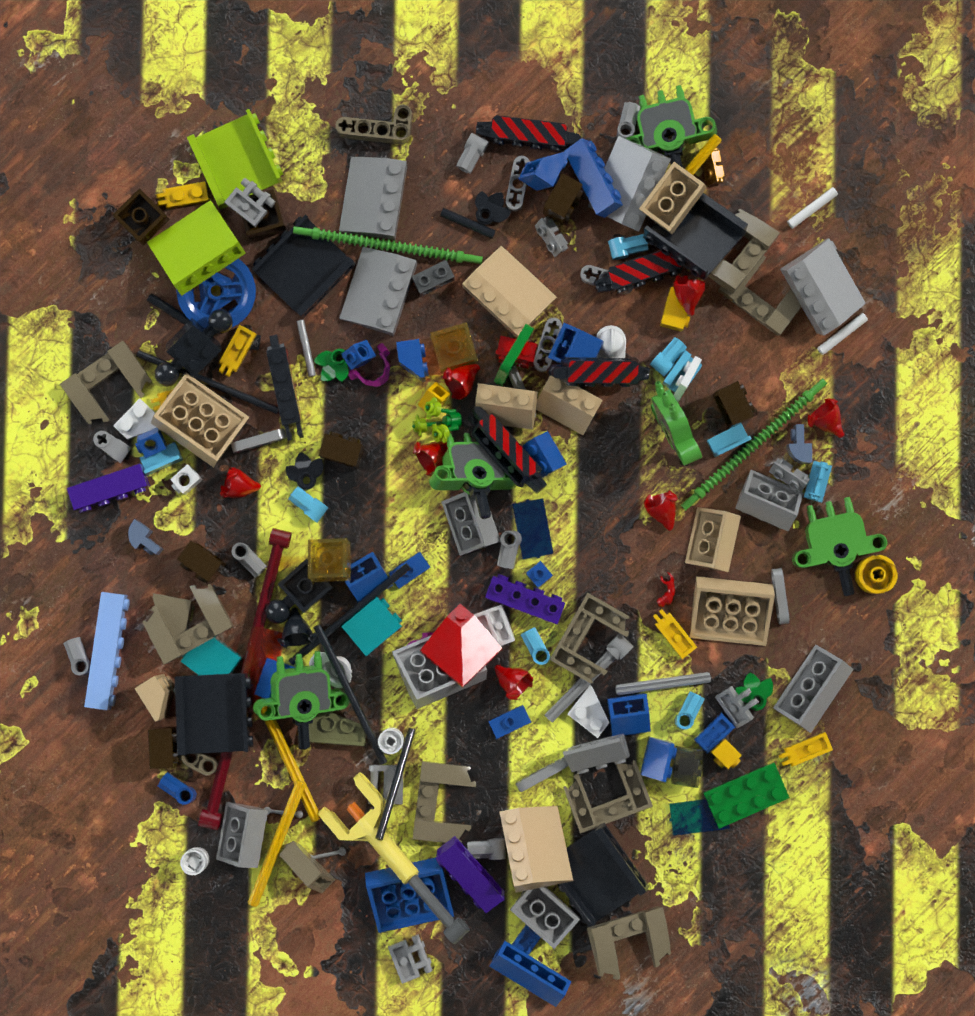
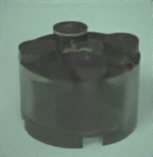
[671,746,703,788]

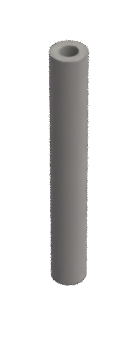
[296,320,316,377]

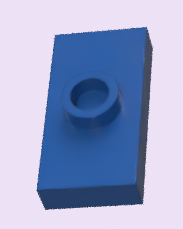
[388,552,431,589]
[488,705,531,739]
[694,713,735,754]
[511,925,541,955]

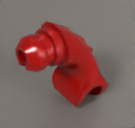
[657,572,675,607]

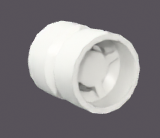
[378,728,404,754]
[180,847,209,875]

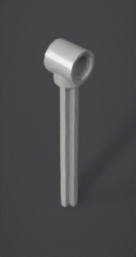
[544,633,634,723]

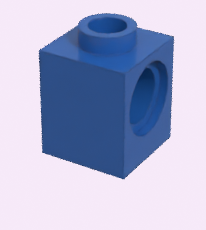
[341,340,376,370]
[135,427,167,458]
[525,561,553,588]

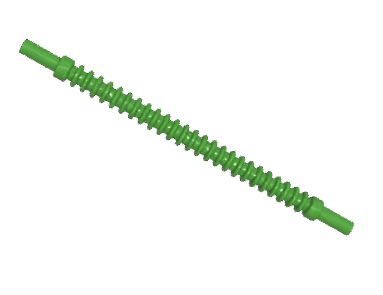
[293,226,483,264]
[680,378,827,511]

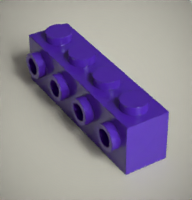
[67,464,150,513]
[485,574,565,625]
[436,836,504,913]

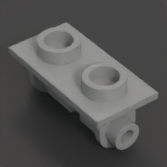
[535,216,568,257]
[769,458,810,493]

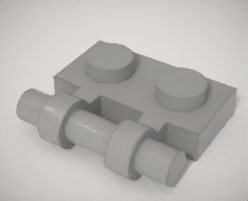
[225,178,276,227]
[388,934,433,984]

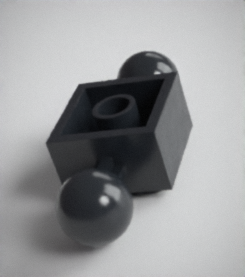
[155,309,233,387]
[265,548,347,624]

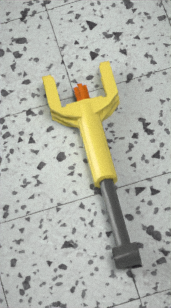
[318,772,470,944]

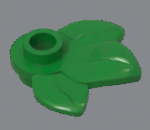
[314,349,349,382]
[735,673,773,711]

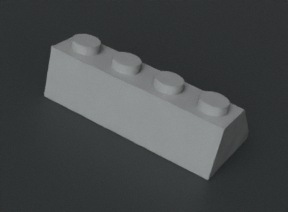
[773,644,853,733]

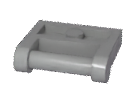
[368,764,404,804]

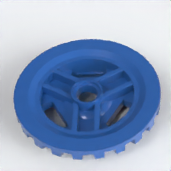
[176,258,256,328]

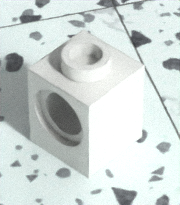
[170,464,203,495]

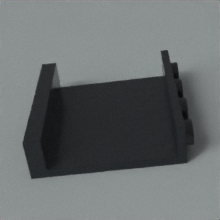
[643,193,748,280]
[252,214,356,319]
[175,673,253,755]
[557,823,649,927]

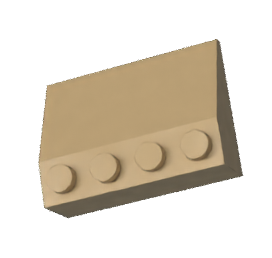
[462,246,557,338]
[151,373,249,468]
[690,577,775,646]
[500,806,573,893]

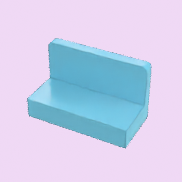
[662,350,702,392]
[707,423,752,457]
[140,442,183,476]

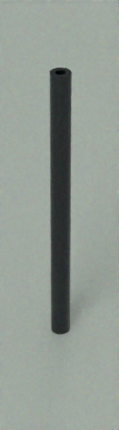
[375,728,416,841]

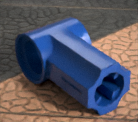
[158,772,197,805]

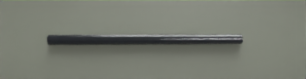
[136,350,279,414]
[289,563,411,666]
[313,624,388,765]

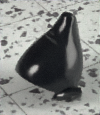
[277,607,317,649]

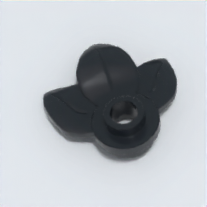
[475,191,511,225]
[286,452,324,490]

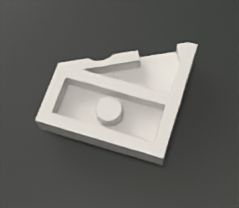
[673,356,702,402]
[114,398,156,440]
[474,604,515,646]
[567,685,609,738]

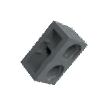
[412,260,455,297]

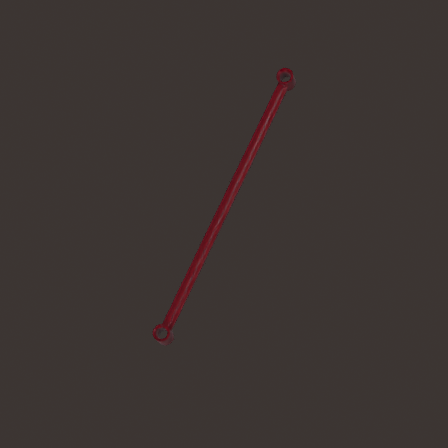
[198,528,292,831]

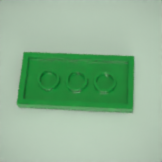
[703,762,790,829]

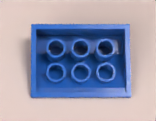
[365,857,454,933]

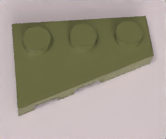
[309,711,366,747]

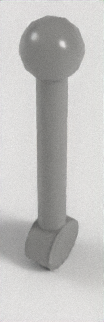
[264,807,303,818]
[310,847,346,859]

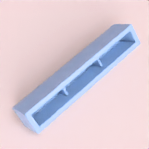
[84,592,130,710]

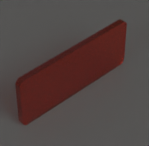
[241,626,283,713]

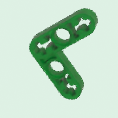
[493,324,534,386]

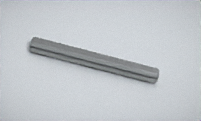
[616,672,711,695]

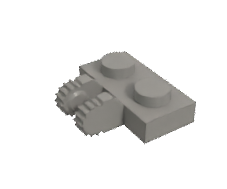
[715,686,759,728]

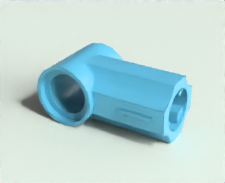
[608,234,648,260]
[650,337,687,376]
[289,487,328,523]
[521,627,550,665]
[675,691,705,730]

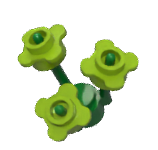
[412,397,462,443]

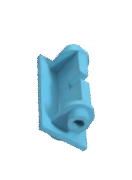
[803,461,832,503]

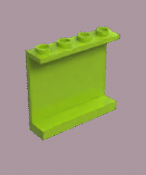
[187,109,284,209]
[147,200,246,296]

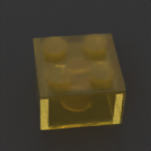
[430,322,478,372]
[308,538,351,582]

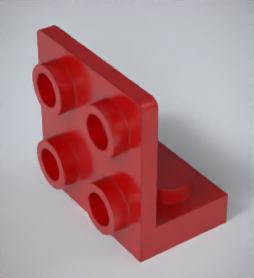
[495,336,538,369]

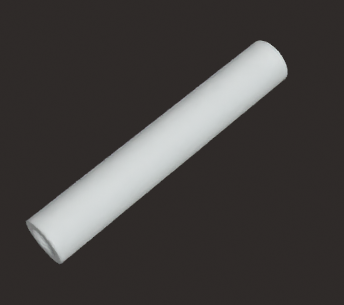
[787,187,838,229]
[817,313,868,355]

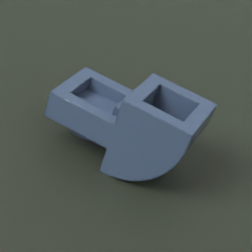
[786,424,812,464]
[128,519,163,555]

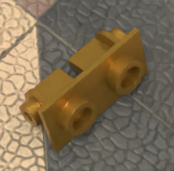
[700,147,725,186]

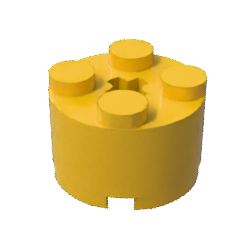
[855,555,898,594]

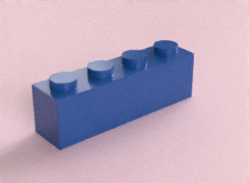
[564,138,623,218]
[489,941,571,1007]

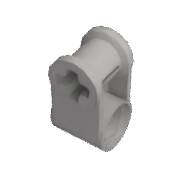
[93,431,131,463]

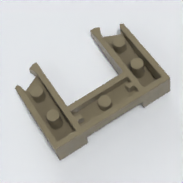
[708,209,780,294]
[718,256,801,336]
[60,341,152,425]
[143,584,234,665]
[549,593,630,684]
[563,760,653,834]
[412,761,476,843]
[587,906,671,980]

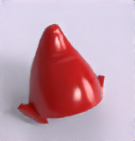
[674,275,705,316]
[442,364,480,400]
[808,398,844,438]
[413,441,448,476]
[220,467,261,498]
[644,490,678,531]
[494,665,534,700]

